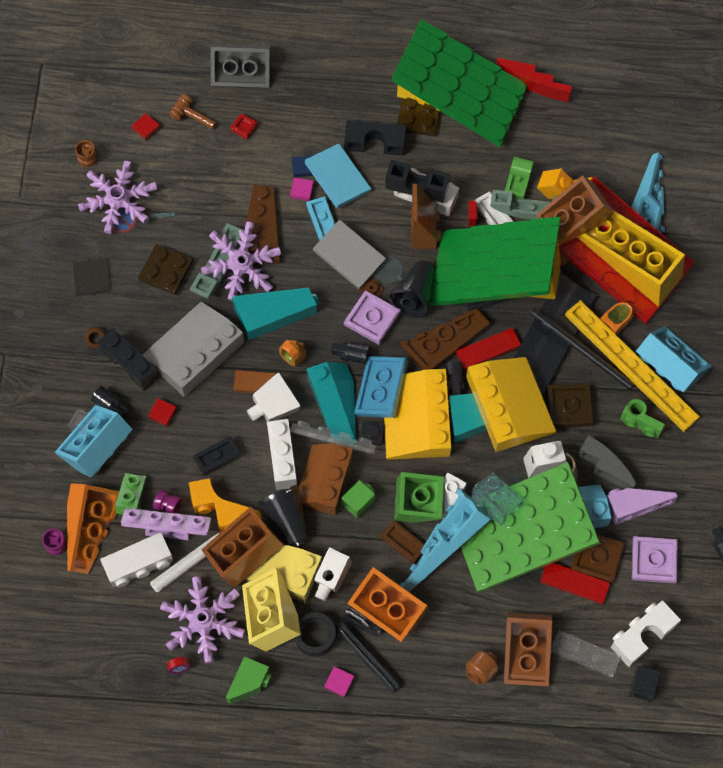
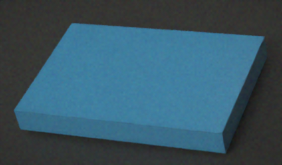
[354,356,408,418]

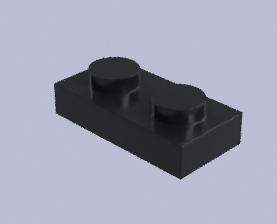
[193,436,241,476]

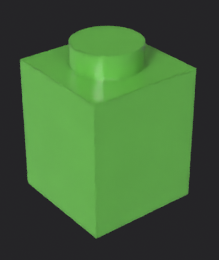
[342,480,375,519]

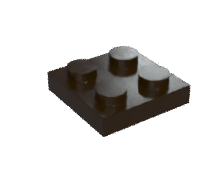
[397,97,439,137]
[138,244,193,296]
[547,384,593,427]

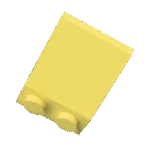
[245,545,322,603]
[242,568,301,651]

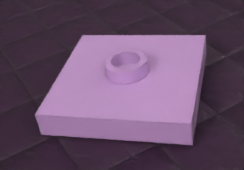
[344,290,400,345]
[632,536,677,584]

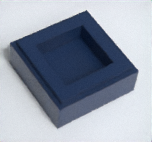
[291,155,313,178]

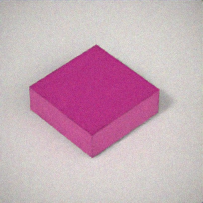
[290,178,314,201]
[324,667,354,698]

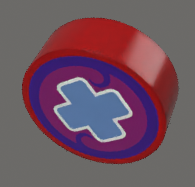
[167,657,190,674]

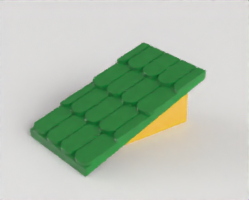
[392,19,527,148]
[430,217,561,306]

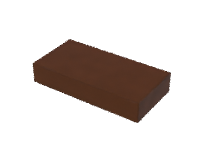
[380,520,425,564]

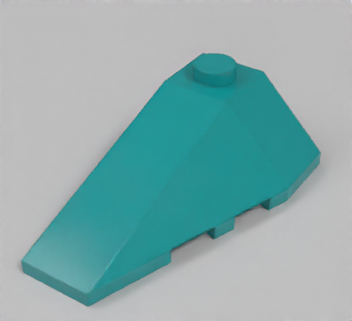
[307,362,356,447]

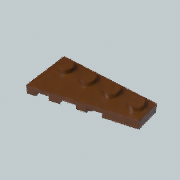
[240,184,280,264]
[400,309,490,370]

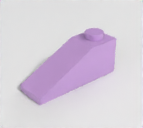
[607,488,677,525]

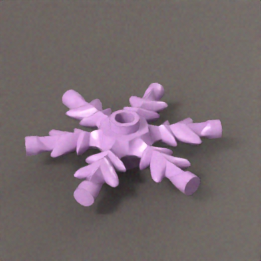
[78,161,157,234]
[201,222,281,301]
[160,576,245,664]

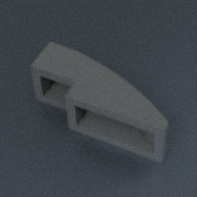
[578,435,636,489]

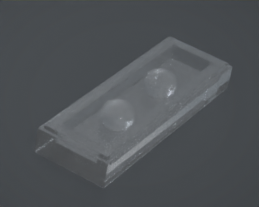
[551,630,621,678]

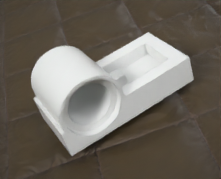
[442,473,467,519]

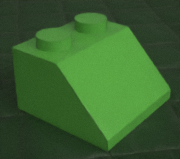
[394,472,444,523]

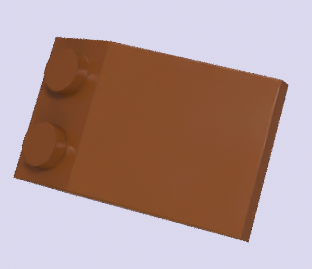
[536,175,614,246]
[411,184,440,249]
[504,612,552,687]

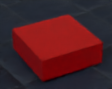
[131,113,160,140]
[230,113,258,140]
[468,201,477,228]
[148,398,177,427]

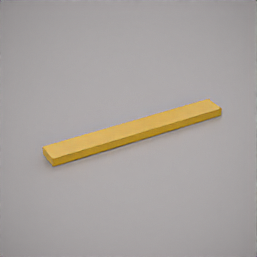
[565,300,700,432]

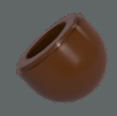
[85,326,105,348]

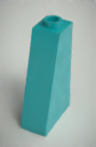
[232,288,319,340]
[448,393,487,443]

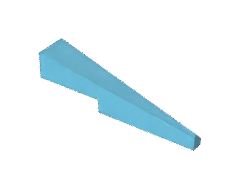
[631,152,665,234]
[400,488,490,592]

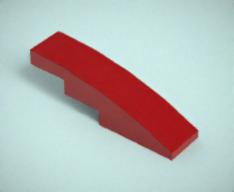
[496,58,572,102]

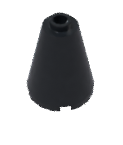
[389,261,435,318]
[258,485,308,547]

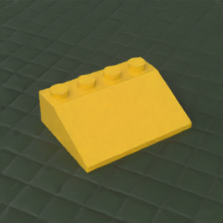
[466,357,556,452]
[384,369,451,460]

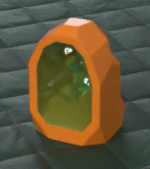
[600,302,633,335]
[279,340,306,366]

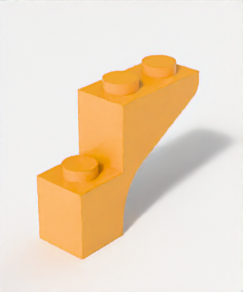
[537,169,592,199]
[189,478,262,533]

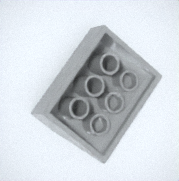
[142,302,244,398]

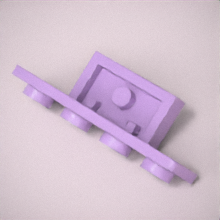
[121,508,211,540]

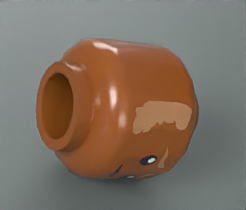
[466,651,499,684]

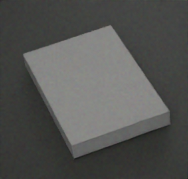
[313,219,386,289]

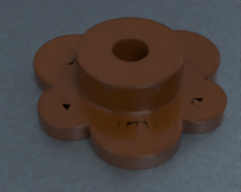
[359,279,383,298]

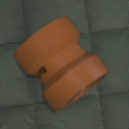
[75,140,97,167]

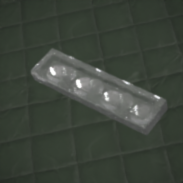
[290,421,376,455]

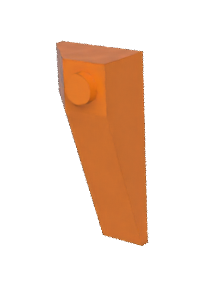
[67,483,119,574]

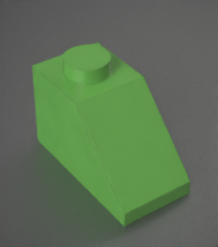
[226,657,272,704]

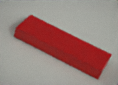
[456,328,521,371]
[540,563,610,605]

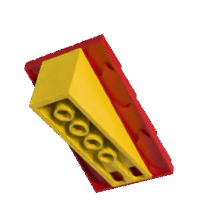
[559,176,694,325]

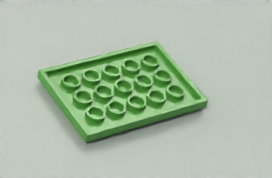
[461,462,601,593]

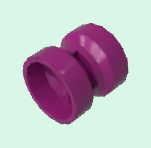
[153,489,182,514]
[42,529,67,556]

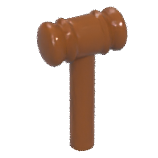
[169,94,216,129]

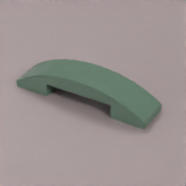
[490,190,556,220]
[190,223,245,299]

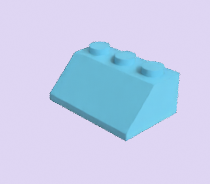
[636,326,712,392]
[55,405,133,478]
[579,484,611,528]

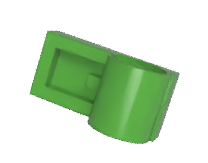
[505,156,534,199]
[620,399,665,438]
[115,473,146,515]

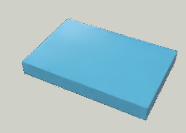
[305,144,371,209]

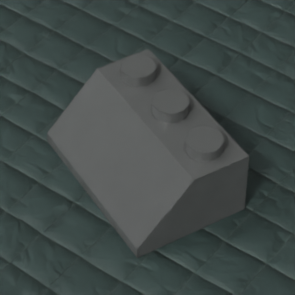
[211,42,271,88]

